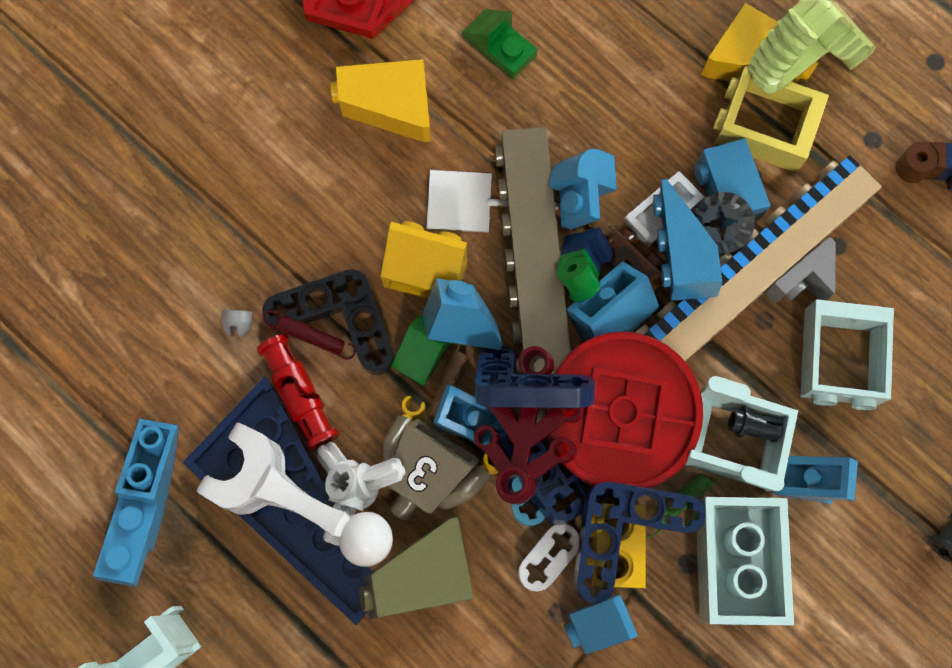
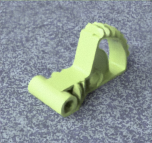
[748,0,876,94]

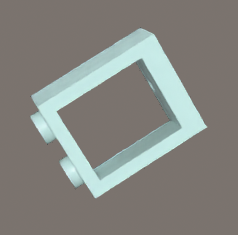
[800,299,894,410]

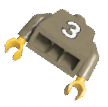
[383,396,498,521]

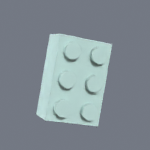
[696,497,794,625]

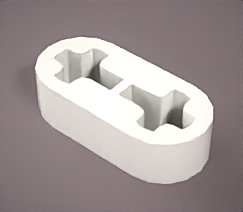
[518,524,579,592]

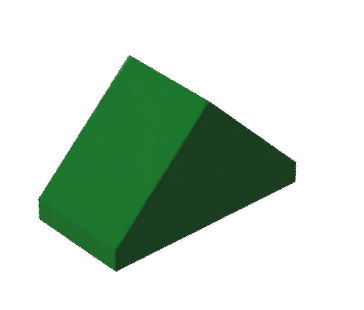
[391,314,452,387]

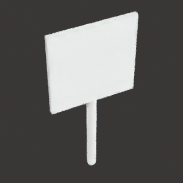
[426,170,559,233]

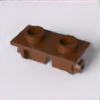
[604,225,667,291]

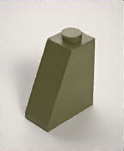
[359,517,473,619]

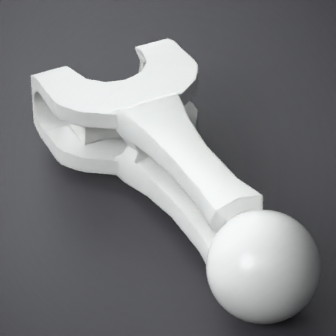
[197,423,393,567]

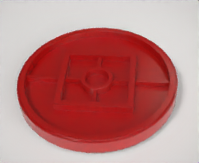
[543,332,703,491]

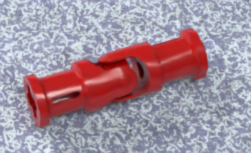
[257,334,339,451]

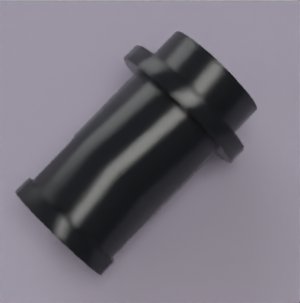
[728,406,782,443]

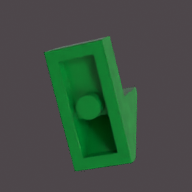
[462,9,538,79]

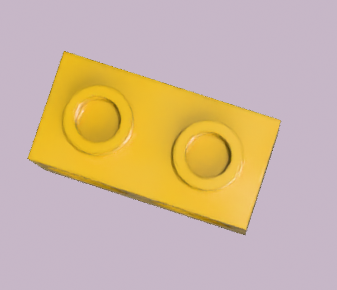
[585,503,646,589]

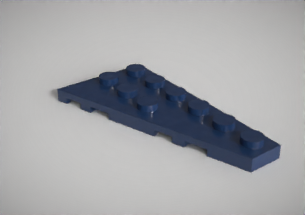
[182,376,372,625]

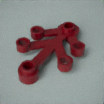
[474,346,584,505]

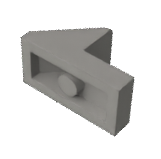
[765,237,836,304]

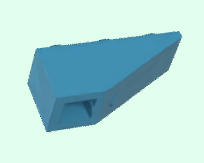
[653,179,722,301]

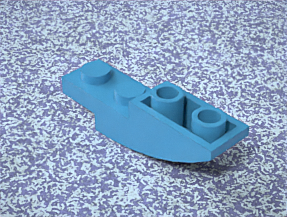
[93,419,179,587]

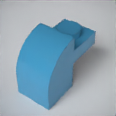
[549,149,617,229]

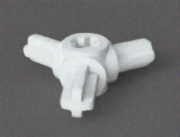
[317,442,406,546]

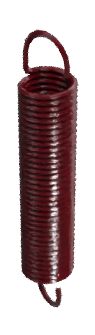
[263,310,356,360]

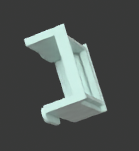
[684,376,798,492]
[78,606,202,668]

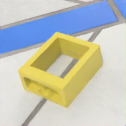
[713,66,829,173]

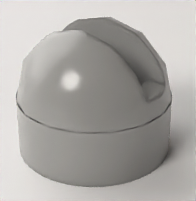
[221,310,253,337]

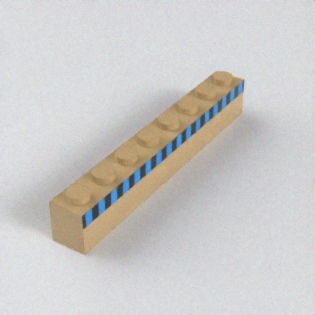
[635,155,882,362]

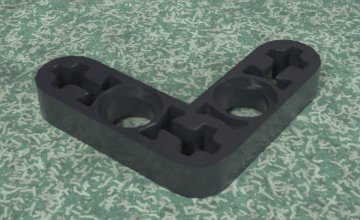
[262,269,394,376]

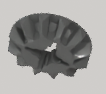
[694,192,755,253]

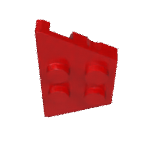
[303,0,415,39]

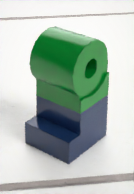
[557,227,613,302]

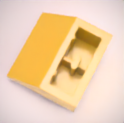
[381,221,467,299]

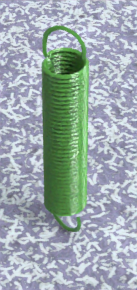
[646,471,720,538]

